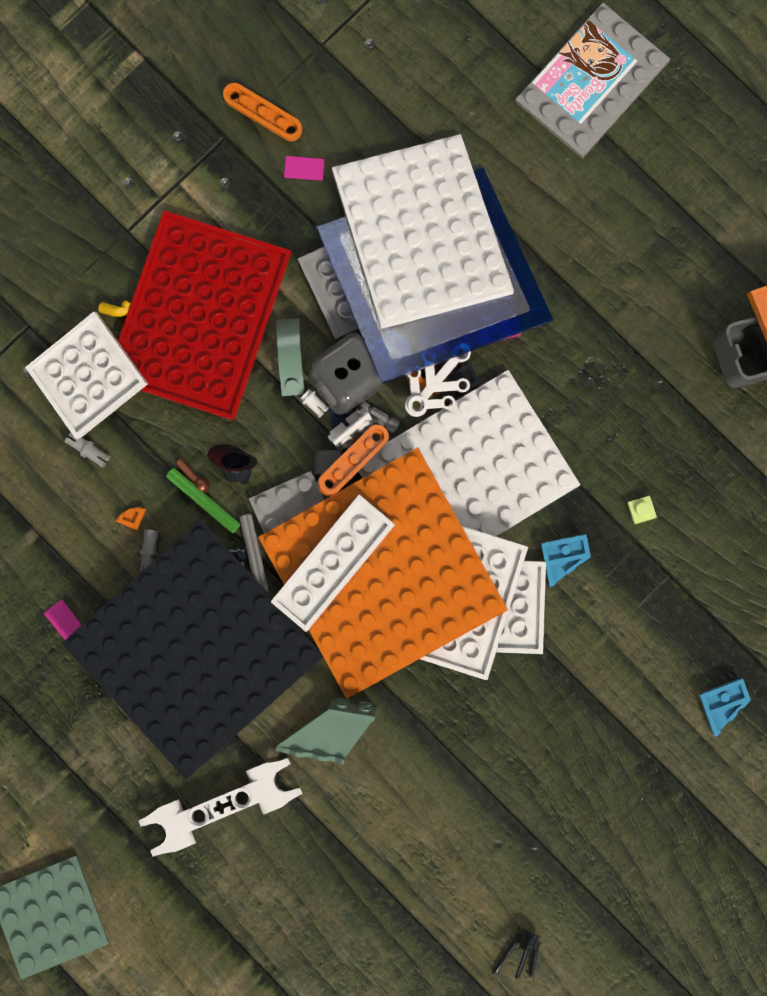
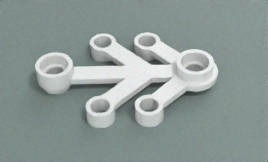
[405,343,471,417]

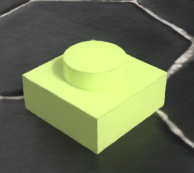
[627,496,657,525]

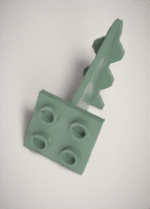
[276,697,377,765]

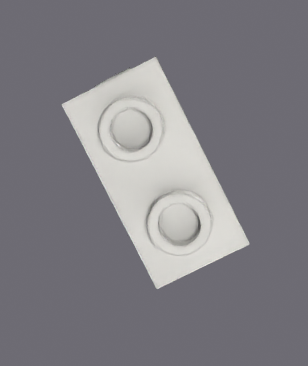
[328,408,375,451]

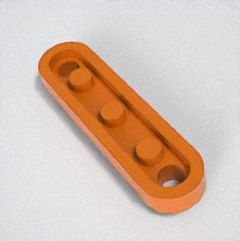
[223,83,302,141]
[317,425,389,496]

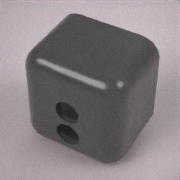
[713,317,767,388]
[308,333,388,415]

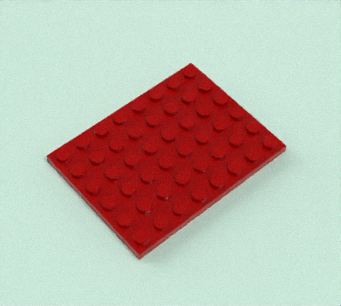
[118,210,292,421]

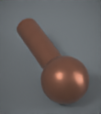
[175,457,210,494]

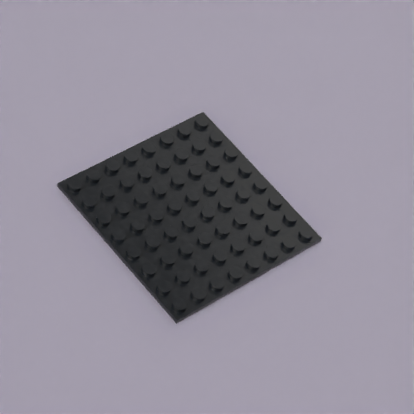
[62,519,323,780]

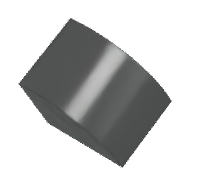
[313,450,341,476]

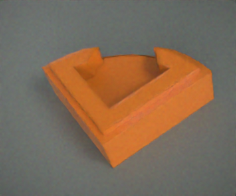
[116,507,146,531]

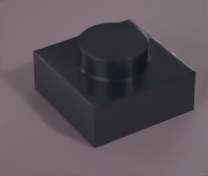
[450,364,481,395]

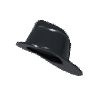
[207,444,258,484]

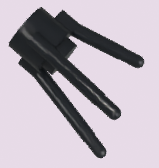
[492,929,541,979]

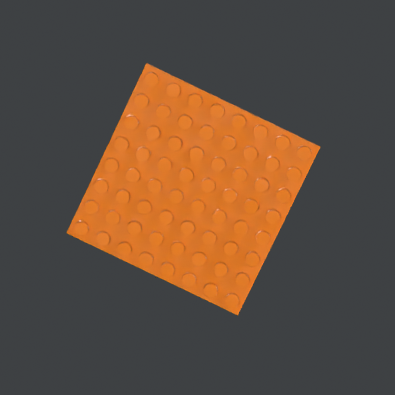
[258,447,508,699]

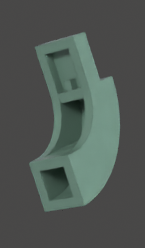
[277,318,305,396]

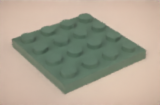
[0,856,110,980]

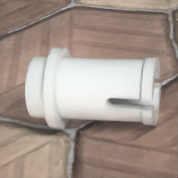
[301,389,330,418]

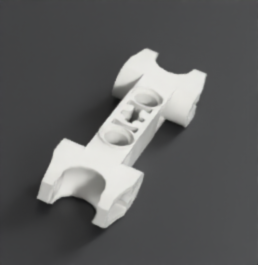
[139,758,303,857]

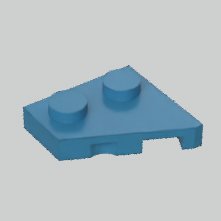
[541,534,591,587]
[698,678,751,736]

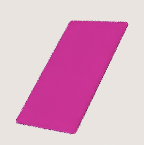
[284,156,325,181]
[44,600,82,640]

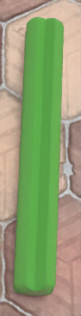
[166,468,240,533]

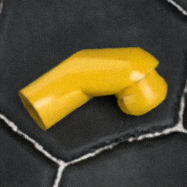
[98,301,131,317]

